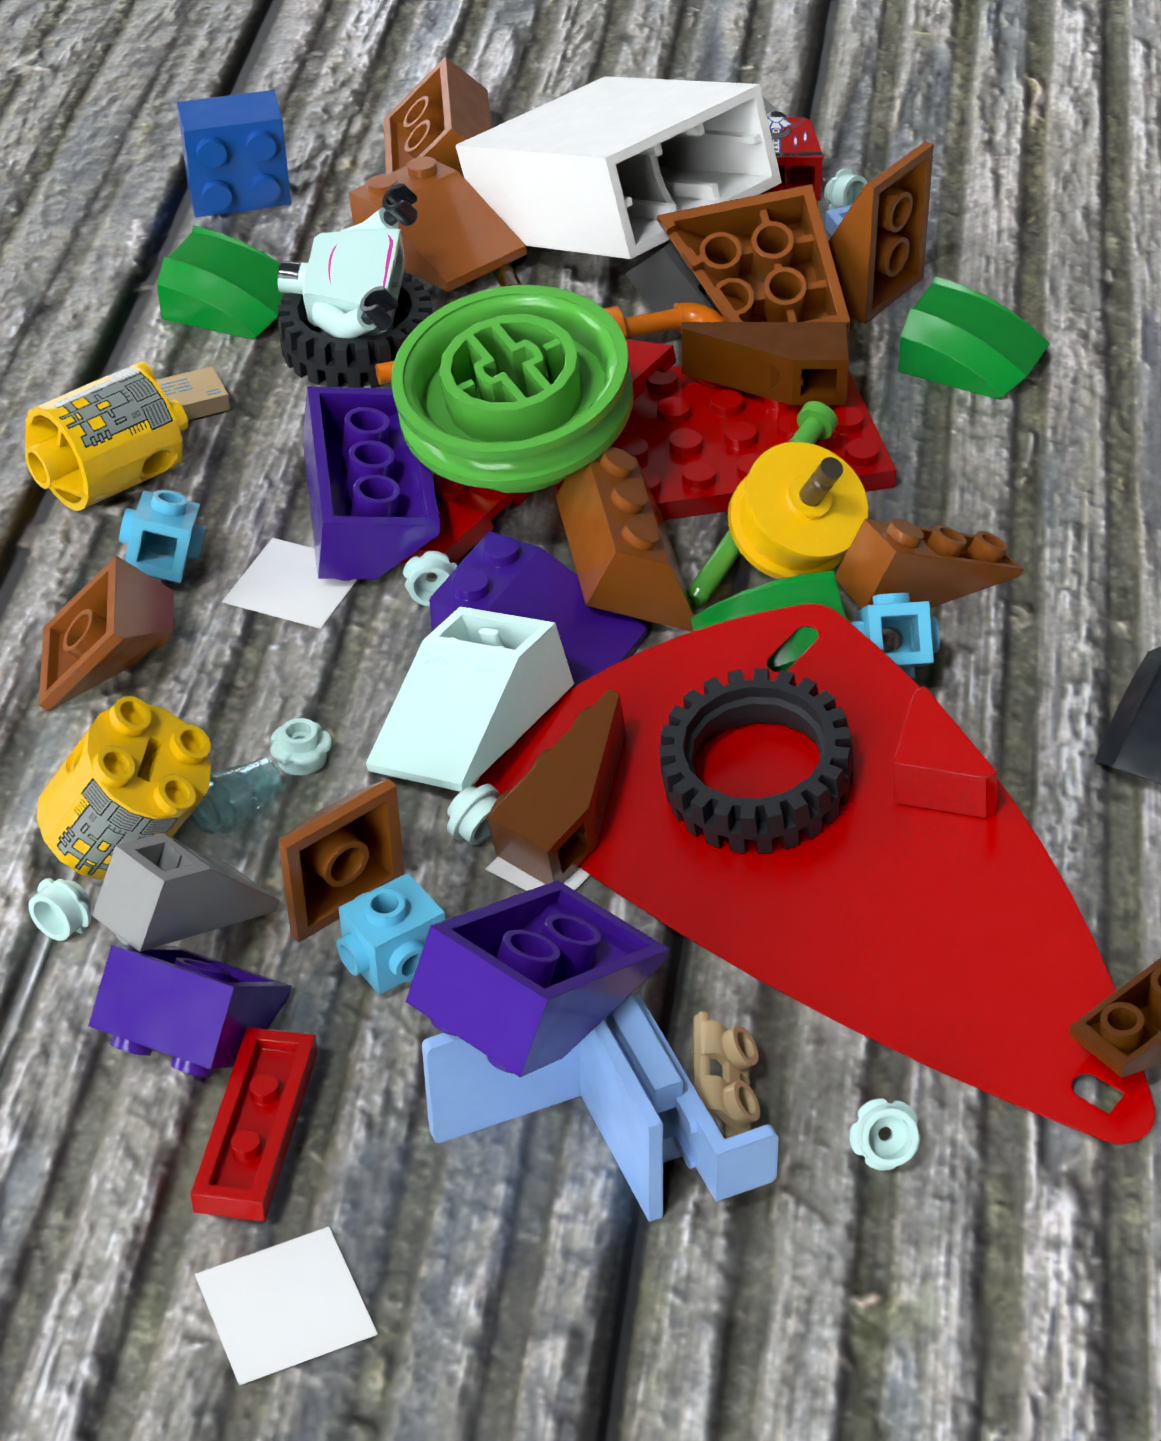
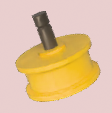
[728,442,868,580]

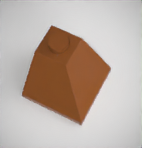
[39,556,175,711]
[278,779,405,943]

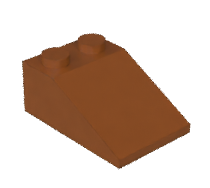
[828,141,934,324]
[348,157,527,292]

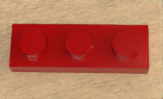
[190,1027,318,1222]

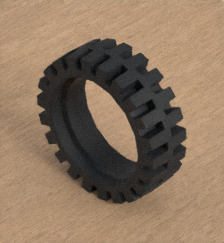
[278,272,433,388]
[659,668,853,854]

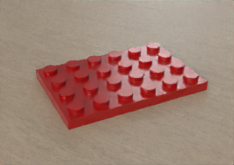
[551,365,897,520]

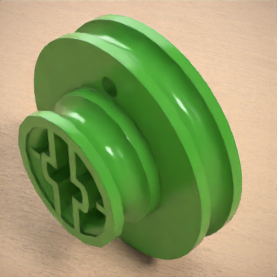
[391,285,634,493]

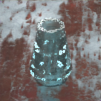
[190,757,282,835]

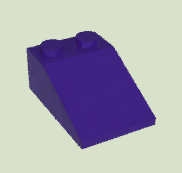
[429,531,647,690]
[405,880,670,1078]

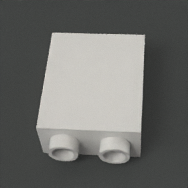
[455,76,782,259]

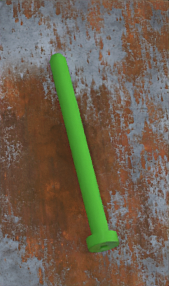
[687,401,838,606]

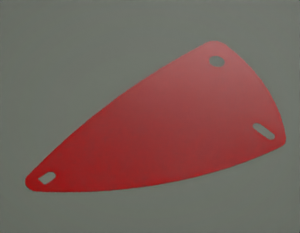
[475,604,1155,1144]

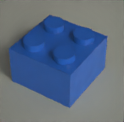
[177,90,291,218]

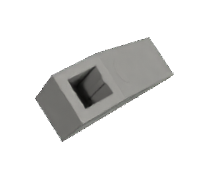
[92,833,280,952]

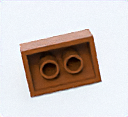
[383,56,491,177]
[556,447,695,632]

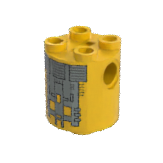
[25,361,188,511]
[37,696,211,881]

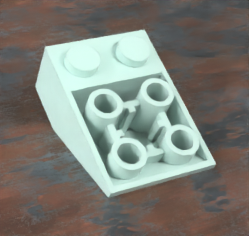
[366,607,574,792]

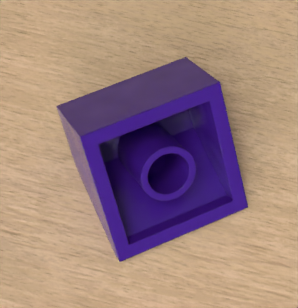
[88,945,292,1077]

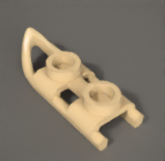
[693,1012,760,1139]

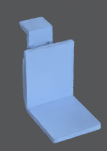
[422,993,779,1222]

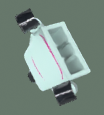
[278,183,417,339]

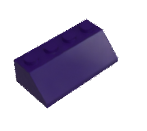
[303,386,441,581]

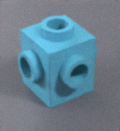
[118,490,206,583]
[850,593,940,679]
[336,873,445,995]

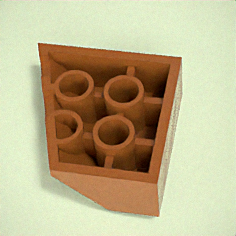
[657,184,850,341]

